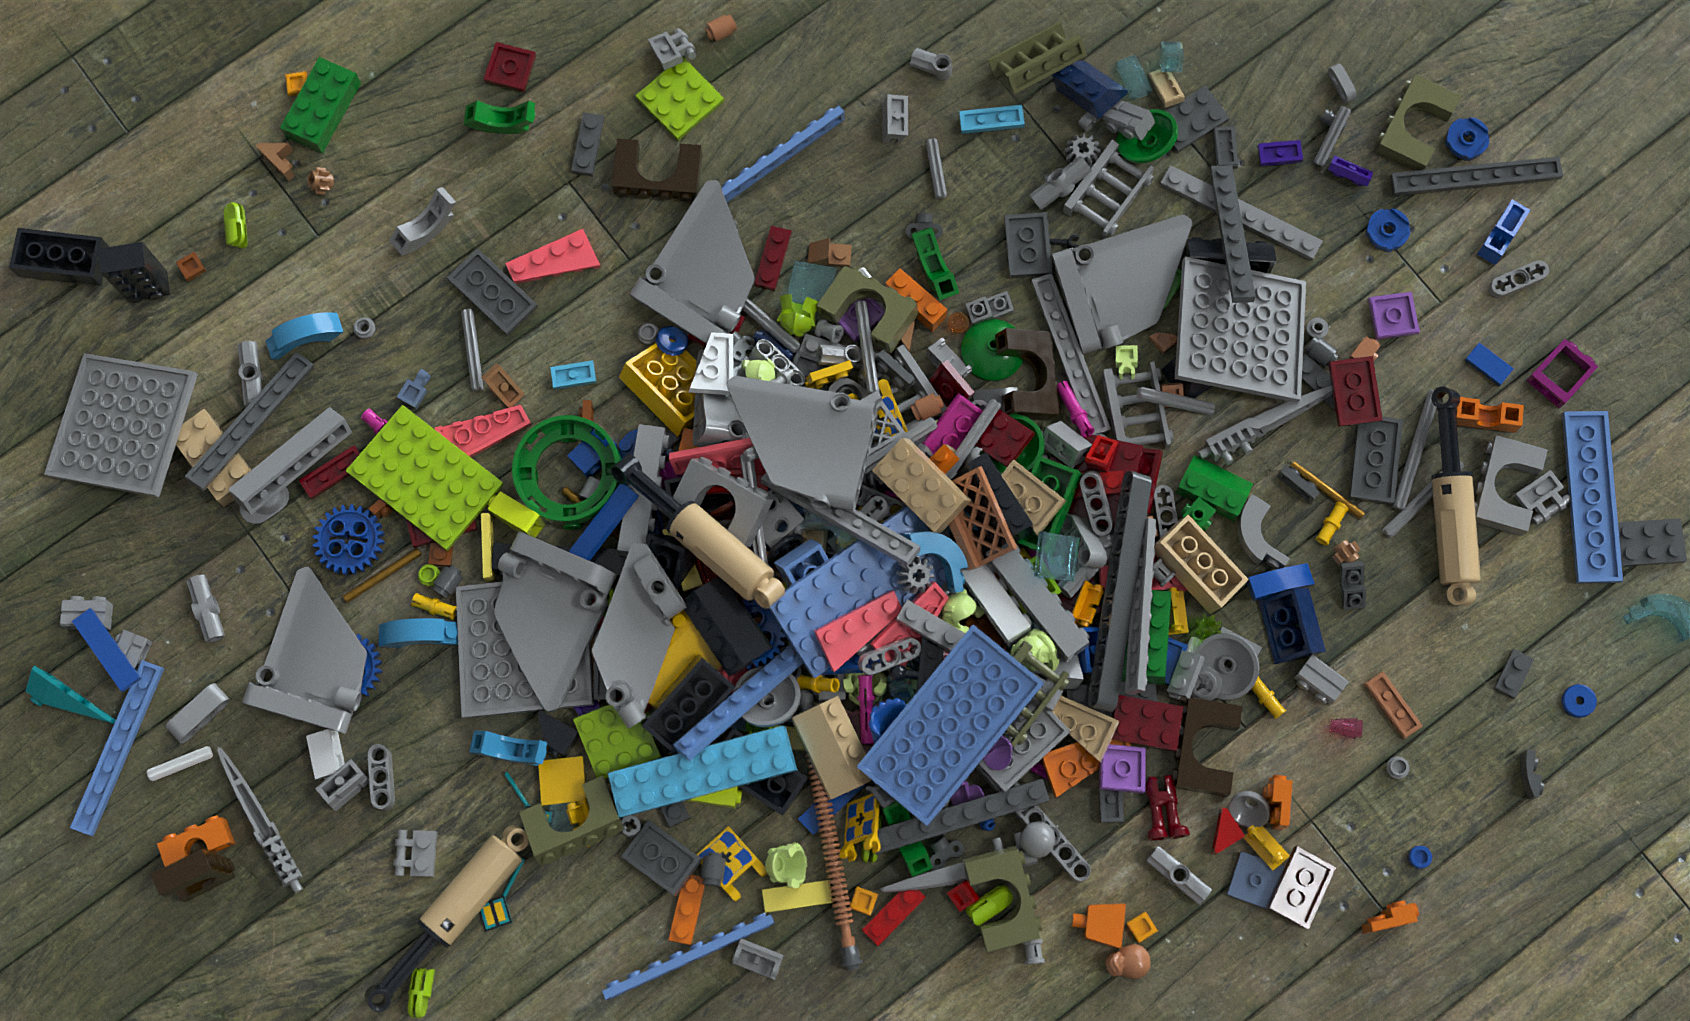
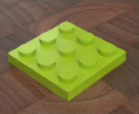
[636,56,725,141]
[573,699,661,779]

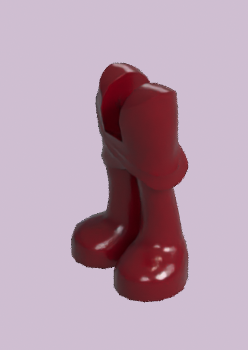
[1145,775,1190,841]

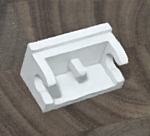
[306,729,345,780]

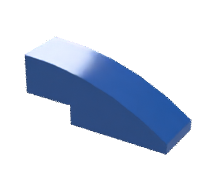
[1477,199,1530,265]
[1246,563,1315,601]

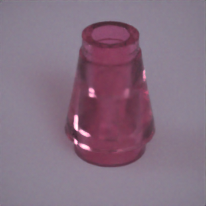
[1330,717,1363,740]

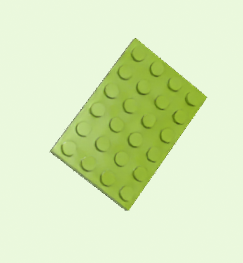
[346,405,504,551]

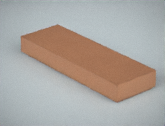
[1364,671,1423,740]

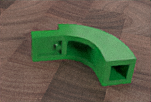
[463,100,536,134]
[911,227,959,301]
[882,800,933,877]

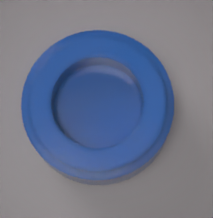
[1408,846,1432,869]

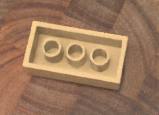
[176,409,251,507]
[872,438,971,533]
[1154,515,1249,614]

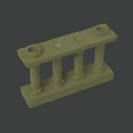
[987,22,1087,94]
[1005,641,1070,747]

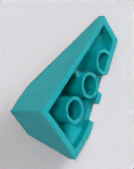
[25,666,116,725]

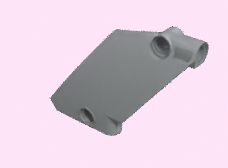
[592,543,686,729]

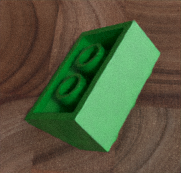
[1175,454,1253,522]

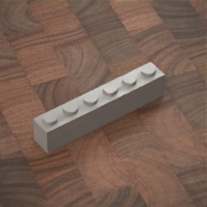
[228,407,352,515]
[617,424,669,557]
[985,543,1090,662]

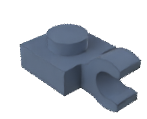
[397,369,431,409]

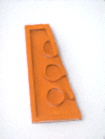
[1041,740,1131,798]

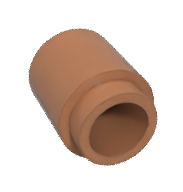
[705,14,737,42]
[911,393,945,421]

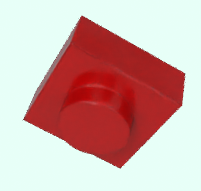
[947,880,980,912]

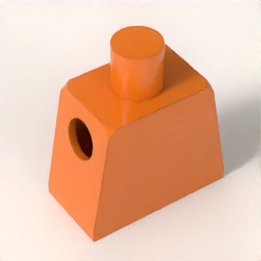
[1072,904,1126,949]

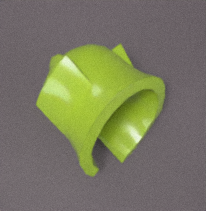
[777,294,818,337]

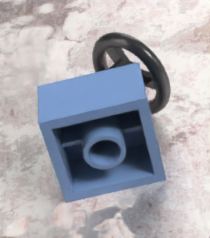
[767,533,828,587]

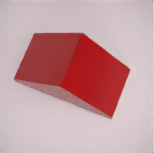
[1085,435,1119,472]
[1211,808,1245,855]

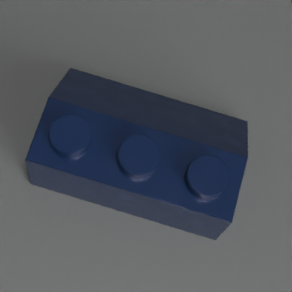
[1052,61,1129,119]
[1258,588,1326,665]

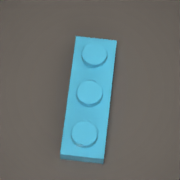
[959,105,1025,134]

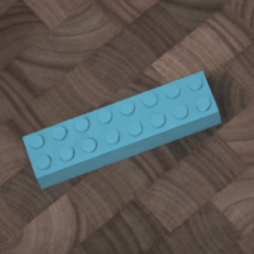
[608,726,797,818]

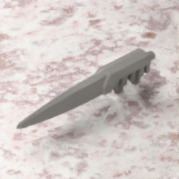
[1198,385,1333,465]
[217,747,303,894]
[880,832,1037,892]

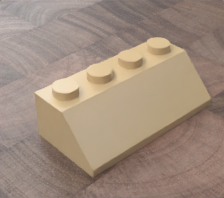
[791,696,872,800]

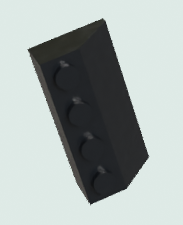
[1184,237,1277,274]
[951,453,1033,554]
[683,576,772,677]
[724,728,809,816]

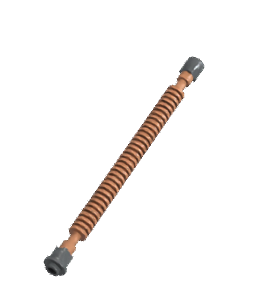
[797,694,863,971]

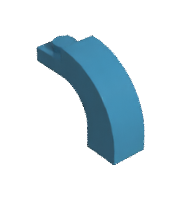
[265,312,343,360]
[903,531,968,593]
[379,618,458,648]
[469,731,547,766]

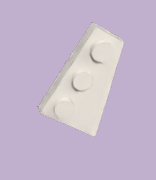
[689,332,733,395]

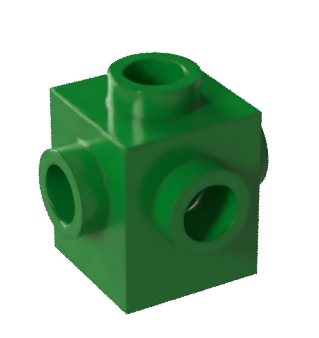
[1181,497,1216,532]

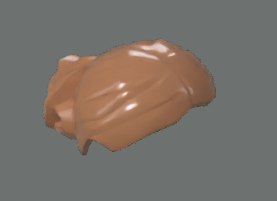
[1105,944,1151,979]

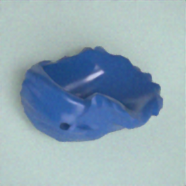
[868,698,907,744]

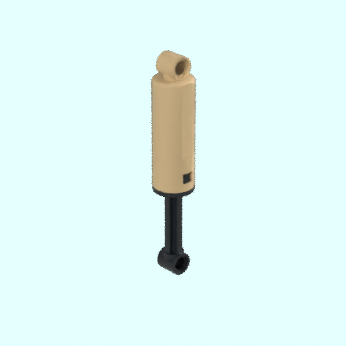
[1431,386,1481,606]
[611,454,785,609]
[365,825,529,1012]

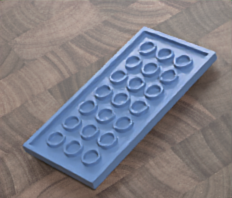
[769,505,946,678]
[856,625,1044,826]

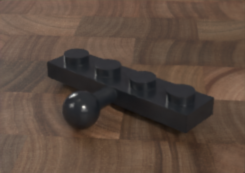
[889,636,944,693]

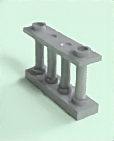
[1063,140,1154,239]
[857,344,947,431]
[1101,361,1174,450]

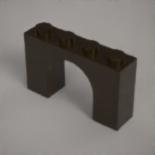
[612,139,703,202]
[995,328,1059,420]
[1172,697,1243,797]
[150,849,235,902]

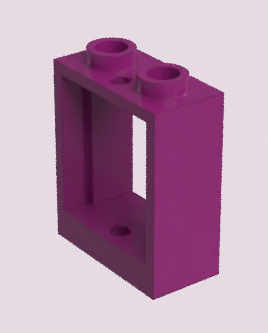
[1526,339,1599,409]

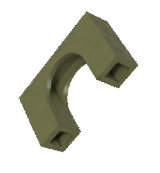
[1376,74,1461,171]
[817,266,919,354]
[519,776,625,866]
[962,846,1042,952]

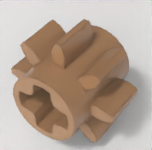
[307,167,334,194]
[1333,539,1361,565]

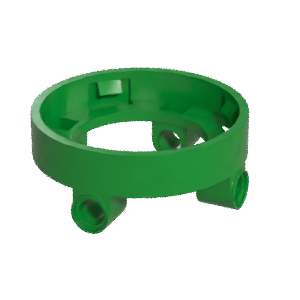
[512,415,621,530]

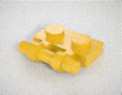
[805,360,853,389]

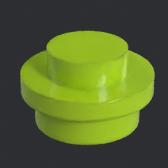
[418,564,440,586]

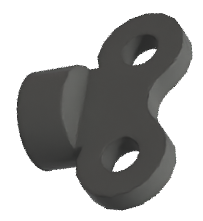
[906,213,943,239]
[732,331,755,363]
[929,835,964,870]

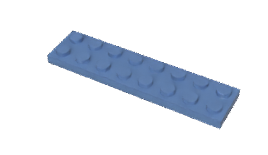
[1562,411,1623,583]

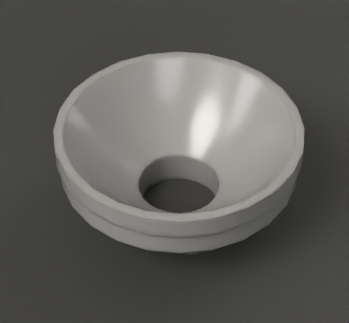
[1228,791,1270,828]

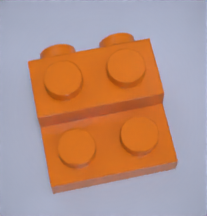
[1262,775,1293,831]
[1361,900,1419,934]

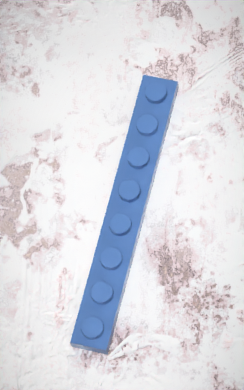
[722,106,845,202]
[673,644,803,761]
[70,660,164,836]
[602,913,775,1000]

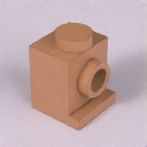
[1349,336,1381,361]

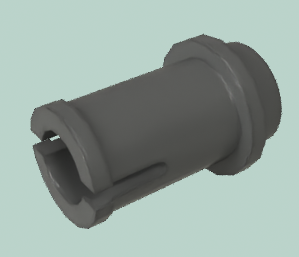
[1320,110,1348,134]

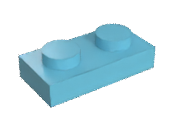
[550,360,597,390]

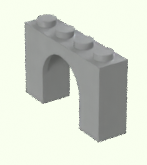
[1475,435,1548,536]
[673,457,774,547]

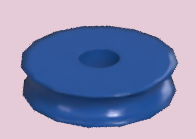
[656,326,688,356]
[1562,684,1597,718]

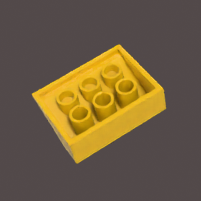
[619,339,697,437]
[648,610,722,706]

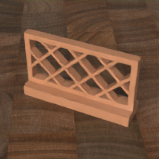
[949,466,1017,571]

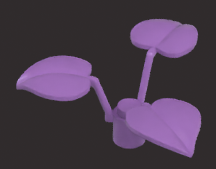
[951,736,1012,806]

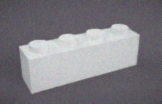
[960,563,1032,647]

